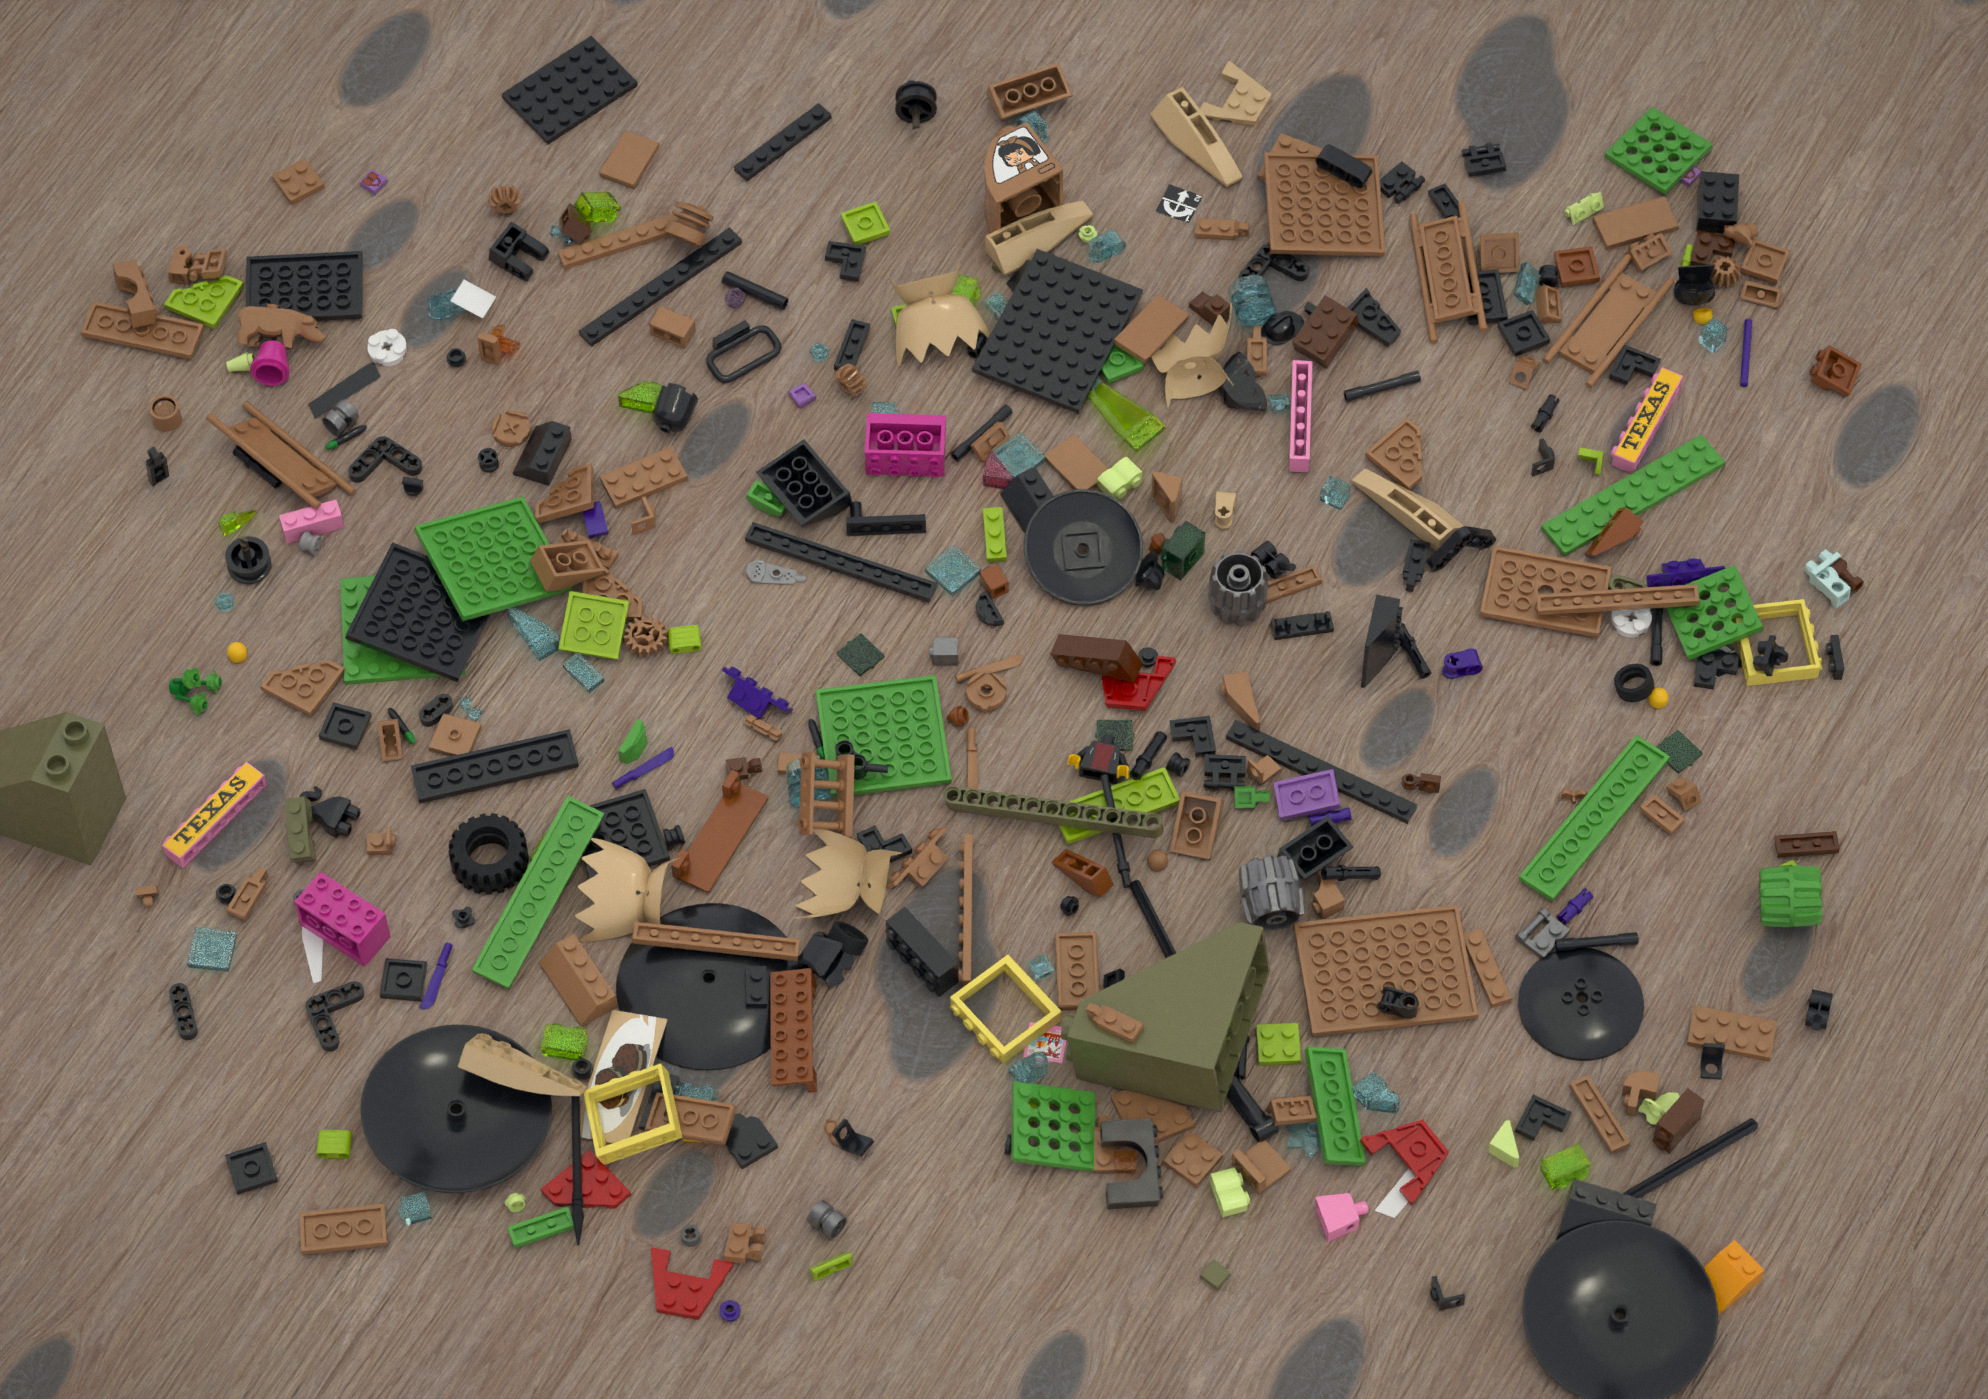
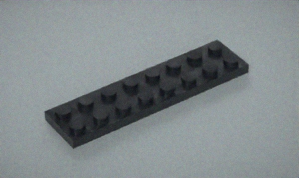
[411,729,579,804]

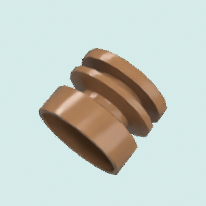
[664,201,714,247]

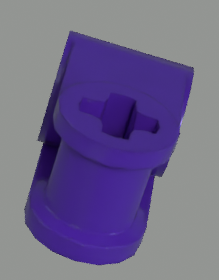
[1442,648,1483,679]

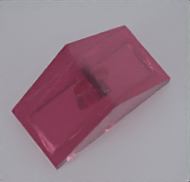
[983,451,1014,489]

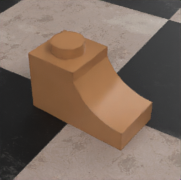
[1311,870,1345,920]

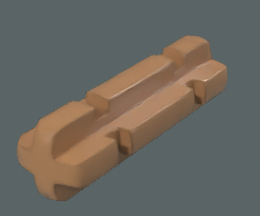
[744,715,782,741]

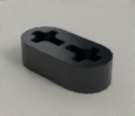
[419,694,453,727]

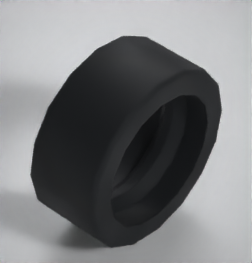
[1614,663,1654,703]
[827,921,868,956]

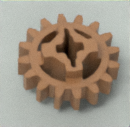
[624,616,668,657]

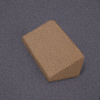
[1740,280,1783,308]
[1536,284,1562,323]

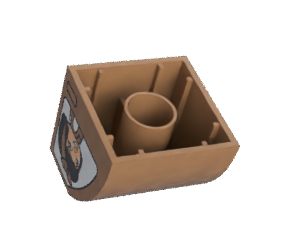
[984,122,1063,234]

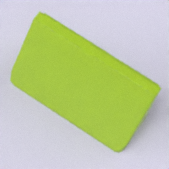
[808,1251,853,1281]

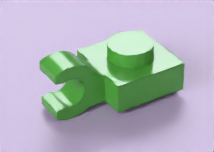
[1234,786,1270,808]

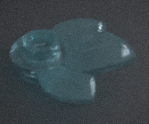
[1286,1121,1321,1158]

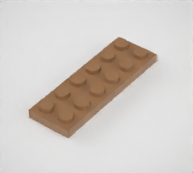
[81,301,204,360]

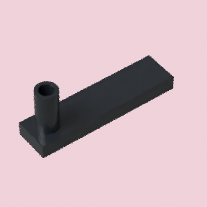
[846,501,926,536]

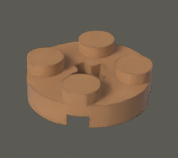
[966,672,1007,713]

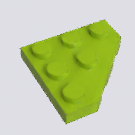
[164,275,244,329]

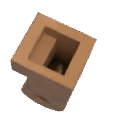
[168,246,192,285]

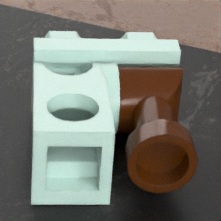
[1804,549,1864,609]

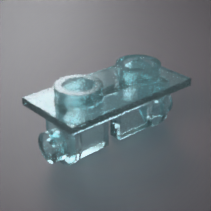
[675,1083,719,1102]

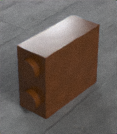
[1653,1088,1705,1154]

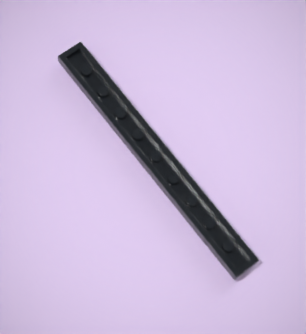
[579,227,742,347]
[745,522,937,603]
[1226,720,1417,824]

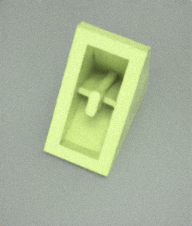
[1488,1120,1519,1168]

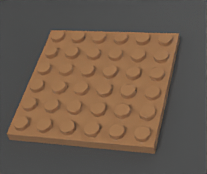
[1263,152,1385,257]

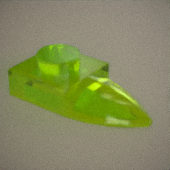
[218,510,257,536]

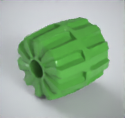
[1759,865,1822,928]

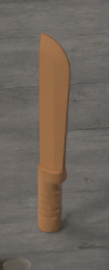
[955,654,1023,683]
[967,728,978,789]

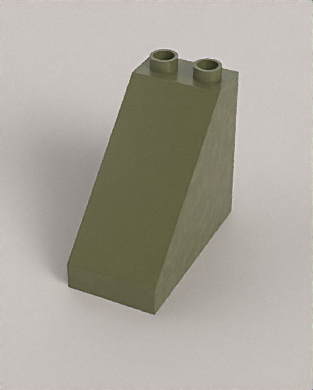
[0,712,126,865]
[1061,922,1270,1112]

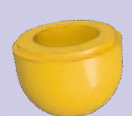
[1693,307,1713,325]
[227,642,248,663]
[1648,687,1669,709]

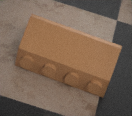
[987,62,1073,119]
[540,933,617,1027]

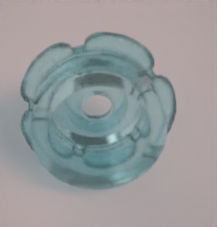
[810,343,829,361]
[214,592,234,611]

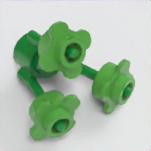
[169,668,222,716]

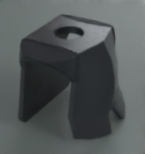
[1674,265,1718,306]
[798,932,853,986]

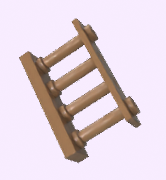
[798,752,855,837]

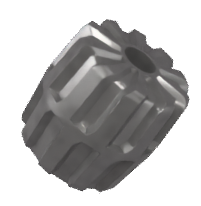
[1208,551,1268,626]
[1238,855,1304,931]

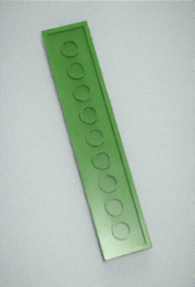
[1541,434,1725,557]
[1519,735,1670,902]
[472,796,604,990]

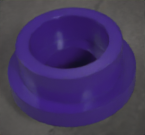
[719,1300,741,1322]

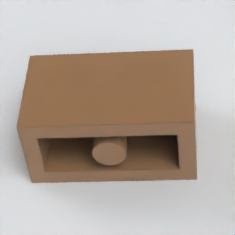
[649,306,696,349]

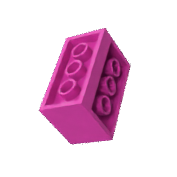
[865,413,947,477]
[294,872,390,967]

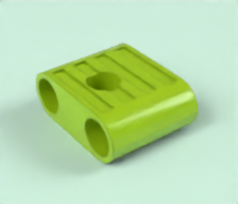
[667,625,702,654]
[316,1130,352,1159]

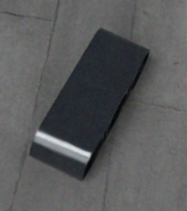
[1315,144,1373,188]

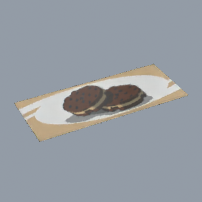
[580,1010,667,1143]

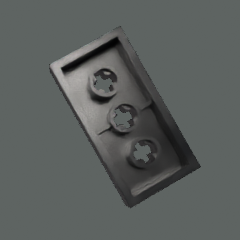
[885,907,959,997]

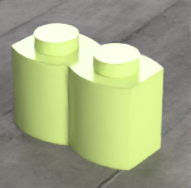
[1097,457,1142,499]
[1210,1167,1250,1217]

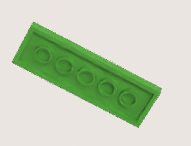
[1304,1047,1366,1166]

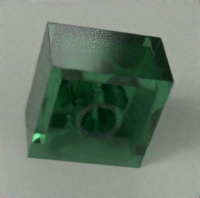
[1161,521,1205,581]

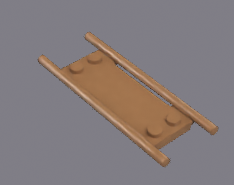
[1409,202,1487,344]
[1542,254,1675,388]
[206,400,356,509]

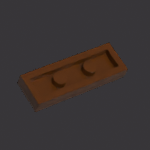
[1774,831,1840,858]

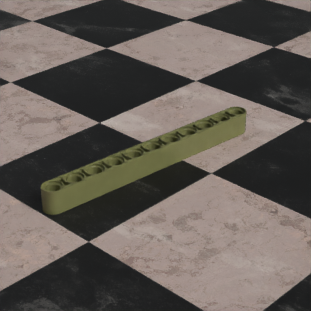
[943,786,1163,838]

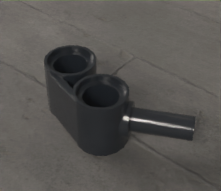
[1251,541,1296,579]
[835,740,888,780]
[1805,989,1833,1030]

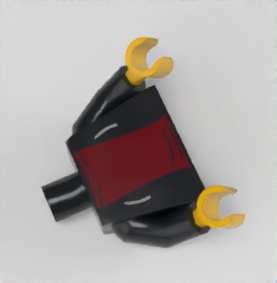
[1067,735,1129,784]

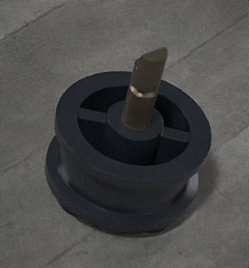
[895,80,937,130]
[225,536,271,584]

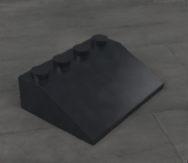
[756,439,852,527]
[1361,595,1403,688]
[1556,1179,1657,1241]

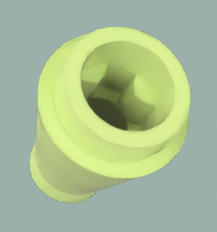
[226,352,255,372]

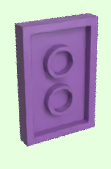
[1273,769,1341,821]

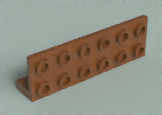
[671,770,768,893]
[770,968,817,1092]

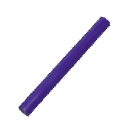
[1740,319,1752,387]

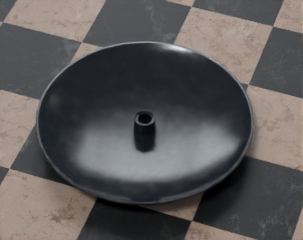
[616,903,800,1070]
[360,1025,552,1193]
[1523,1220,1718,1399]

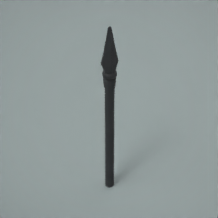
[571,1096,584,1246]

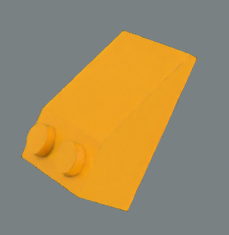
[1704,1240,1764,1316]

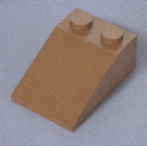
[530,540,605,592]
[1170,791,1225,859]

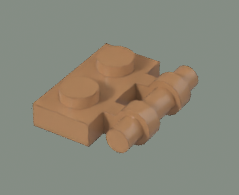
[189,249,227,281]

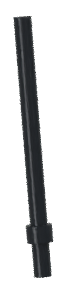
[1101,775,1132,888]

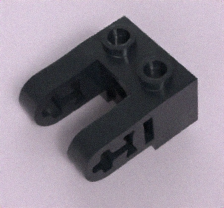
[488,222,549,281]

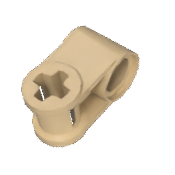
[1215,491,1237,530]

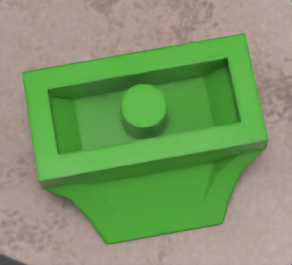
[746,480,786,517]
[618,719,648,764]

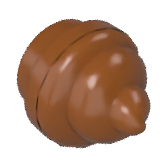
[1149,532,1170,552]
[947,706,969,726]

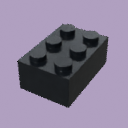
[1696,171,1739,234]

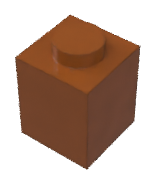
[980,564,1009,600]

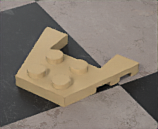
[1200,61,1272,126]

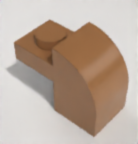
[1622,1071,1661,1116]

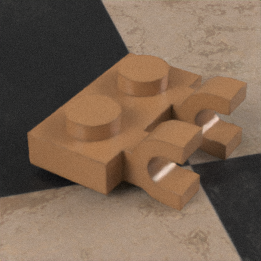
[724,1222,766,1264]

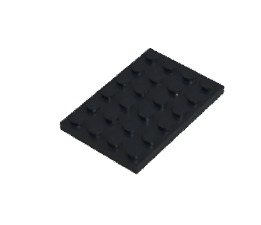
[502,36,638,145]
[246,251,363,321]

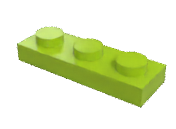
[983,507,1007,563]

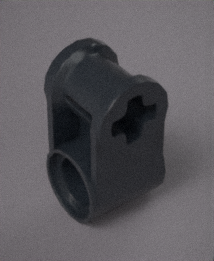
[1376,986,1418,1019]

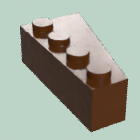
[1050,634,1143,683]

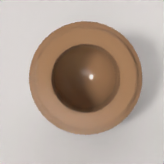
[1147,850,1168,871]

